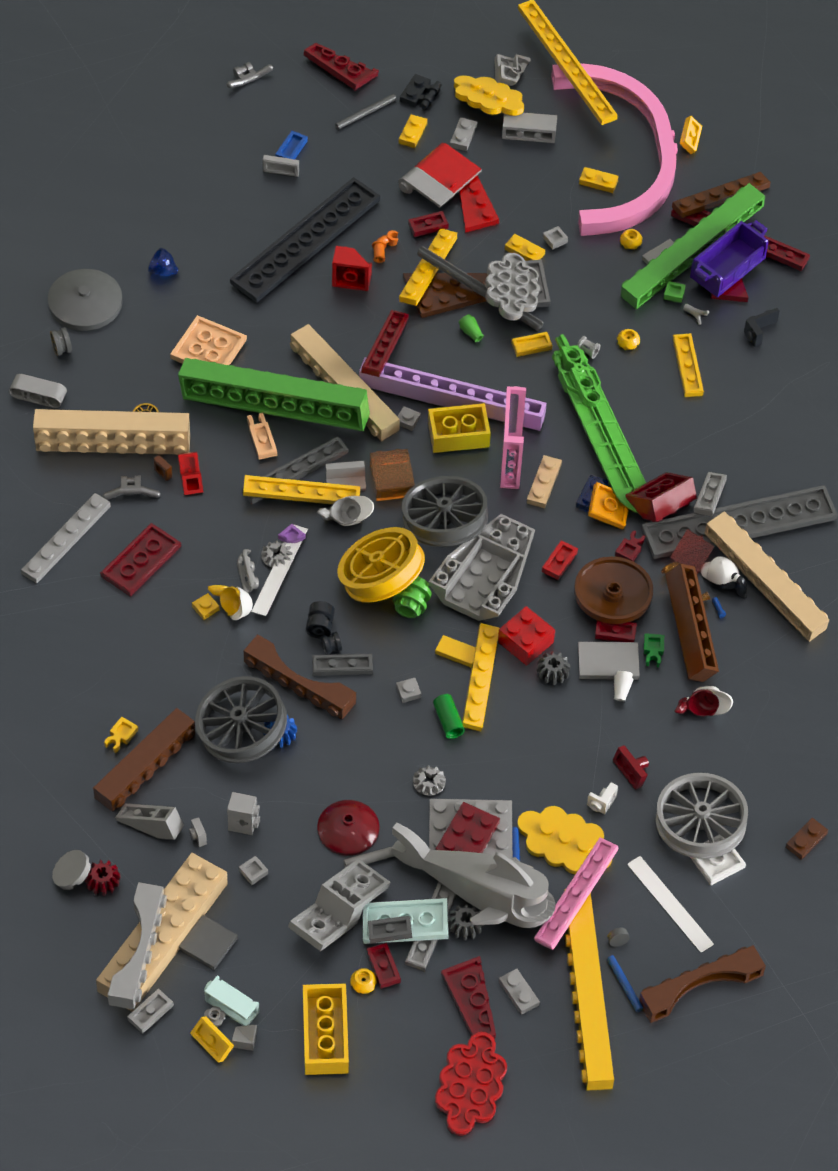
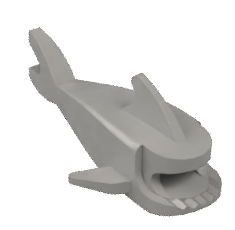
[391,822,555,928]

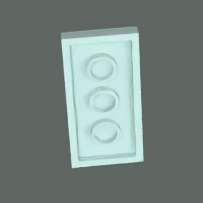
[363,898,448,944]

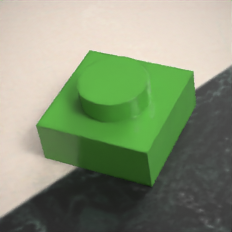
[664,281,686,303]

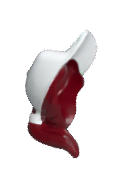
[674,686,733,716]

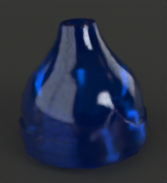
[148,248,179,276]

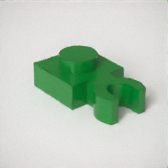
[643,633,665,667]

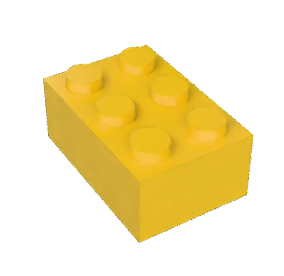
[428,403,491,453]

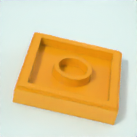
[588,482,628,530]

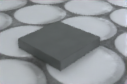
[179,915,238,970]

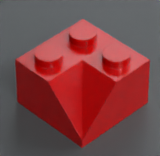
[332,246,372,291]

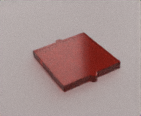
[670,529,715,574]

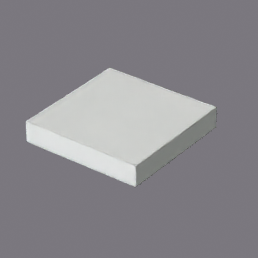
[690,834,746,885]

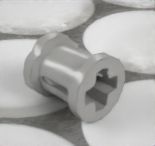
[577,336,601,359]

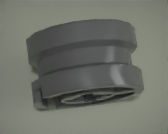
[50,327,72,356]

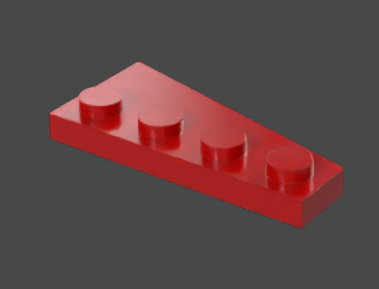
[459,175,499,233]

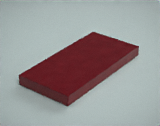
[100,523,181,597]

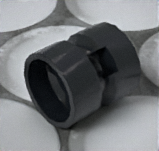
[306,601,335,639]

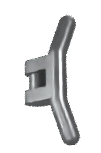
[226,62,273,88]
[102,475,161,500]

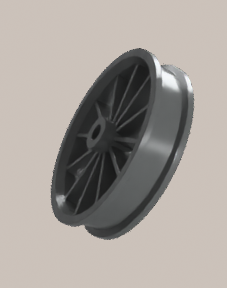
[402,476,488,547]
[195,676,287,763]

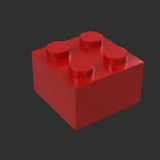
[498,606,555,666]

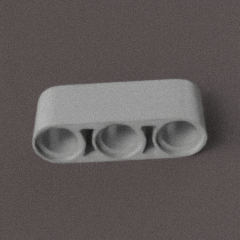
[9,374,67,408]

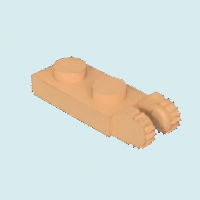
[247,413,277,460]

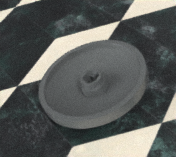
[48,269,122,331]

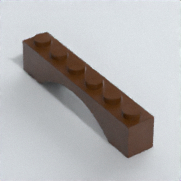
[243,634,356,720]
[639,945,766,1023]

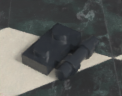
[400,74,442,109]

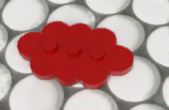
[435,1032,507,1136]

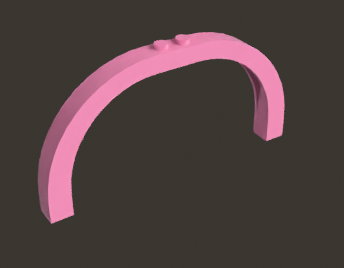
[551,64,678,236]

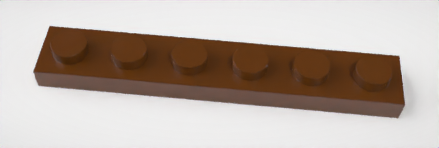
[672,172,771,218]

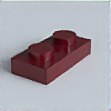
[408,211,449,237]
[595,620,637,642]
[367,943,401,989]

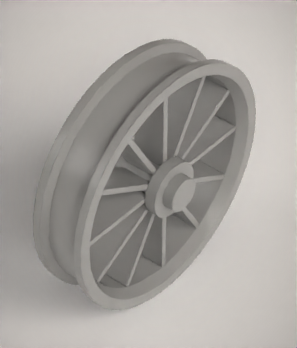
[656,773,748,859]

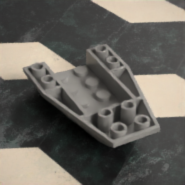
[428,514,535,621]

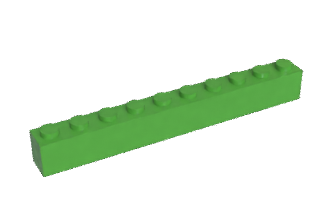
[621,183,765,310]

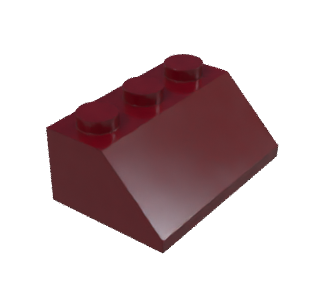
[626,472,697,522]

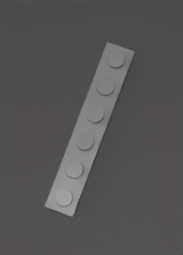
[21,493,111,584]

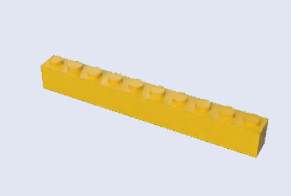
[560,889,614,1091]

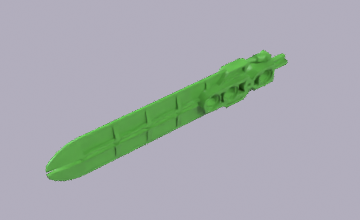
[552,334,646,513]

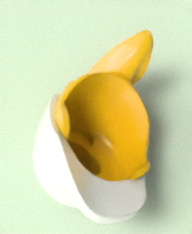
[208,585,253,621]

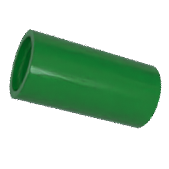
[433,694,465,739]

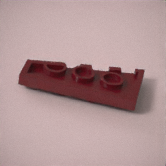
[303,43,379,90]

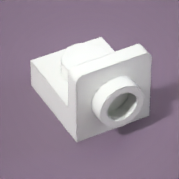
[587,782,618,814]

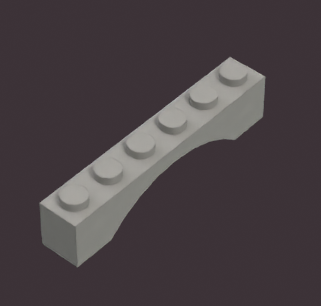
[108,882,167,1010]

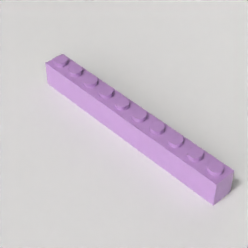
[359,357,547,431]

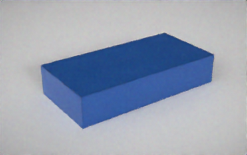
[275,131,308,159]

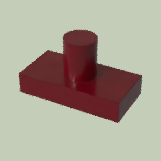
[613,745,649,790]

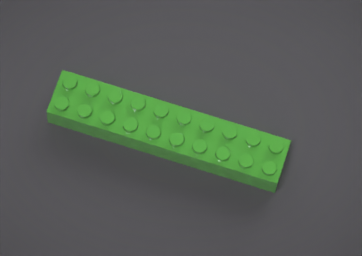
[178,358,370,431]

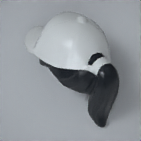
[701,557,747,598]

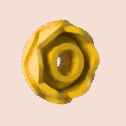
[620,229,642,249]
[617,329,640,350]
[350,968,377,994]

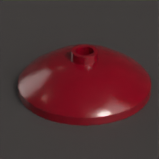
[317,800,379,856]

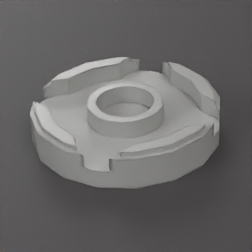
[52,850,91,890]

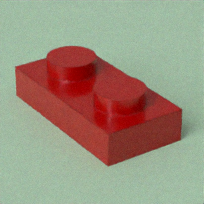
[542,540,578,580]

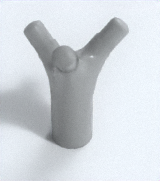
[683,304,709,325]

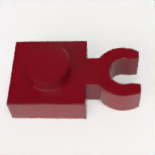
[615,530,645,562]

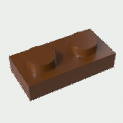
[785,818,828,860]

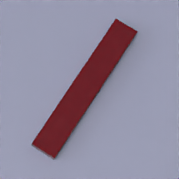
[361,310,409,377]

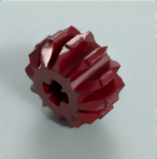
[85,859,121,896]

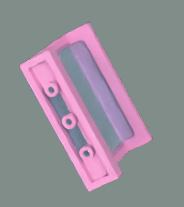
[500,386,526,489]

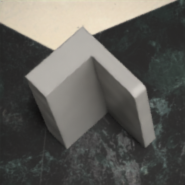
[325,461,366,491]

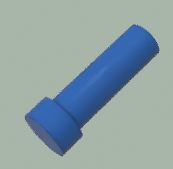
[712,597,726,618]

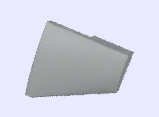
[494,54,530,86]

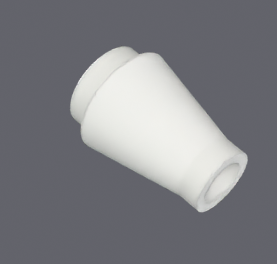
[614,671,634,702]

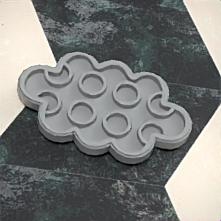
[485,253,540,320]

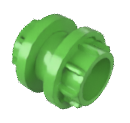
[393,577,432,618]

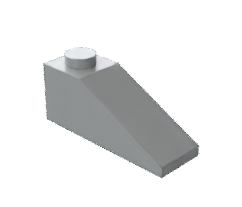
[115,803,184,840]

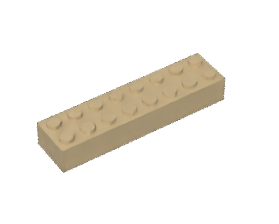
[33,409,190,455]
[96,853,228,1012]

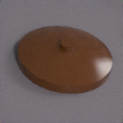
[574,557,653,624]

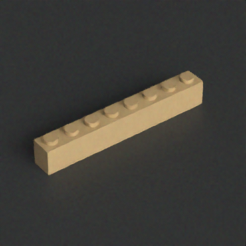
[290,324,400,442]
[705,511,829,642]

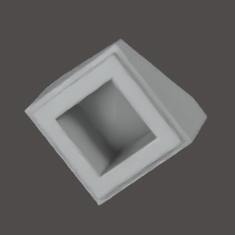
[232,1025,257,1051]

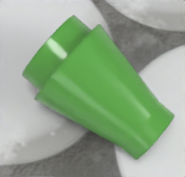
[459,314,484,342]

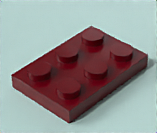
[435,802,500,853]

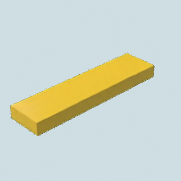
[672,333,704,397]

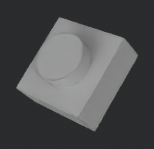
[543,226,568,250]
[397,406,421,431]
[396,678,422,703]
[189,817,207,847]
[239,856,268,885]

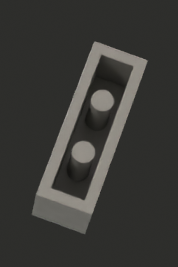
[502,113,557,143]

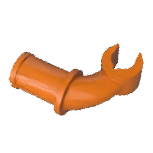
[372,230,398,263]

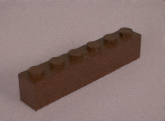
[665,563,719,682]
[93,708,195,812]

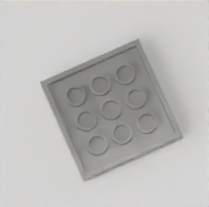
[429,799,513,859]

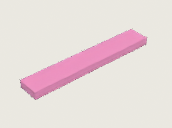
[534,838,619,950]

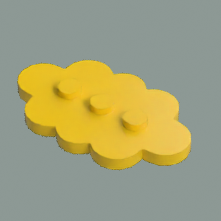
[454,76,524,116]
[517,806,613,875]

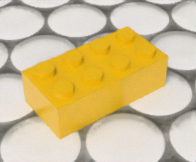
[303,984,349,1075]

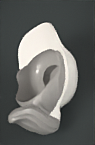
[317,496,374,526]

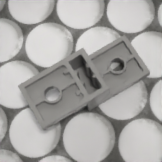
[288,859,391,951]

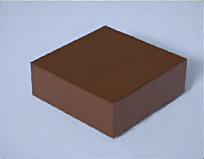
[154,455,172,481]

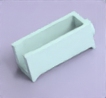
[204,975,259,1026]

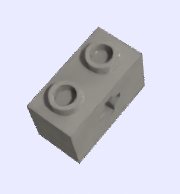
[227,792,260,835]

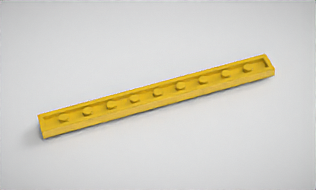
[518,0,617,125]

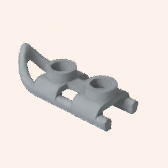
[237,549,259,594]

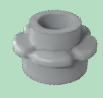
[204,1006,225,1027]

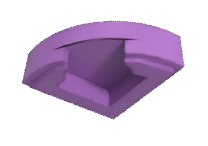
[278,524,306,543]

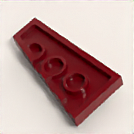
[441,956,496,1039]

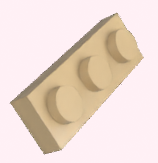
[527,455,562,508]

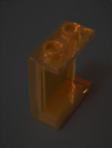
[370,449,415,501]

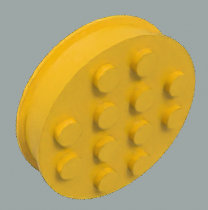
[337,527,425,603]

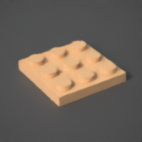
[170,315,247,365]

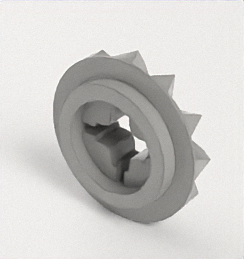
[261,540,293,568]
[413,765,446,796]

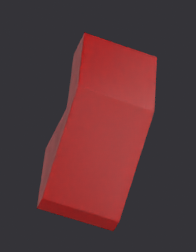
[178,451,203,495]

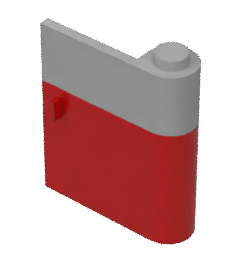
[398,143,482,208]

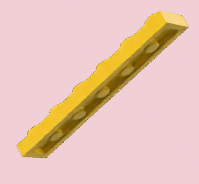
[399,228,457,306]
[243,475,360,504]
[462,623,500,732]

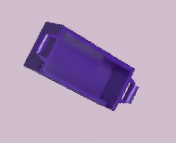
[690,220,769,298]

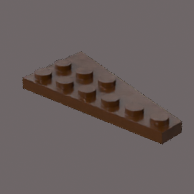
[403,273,488,318]

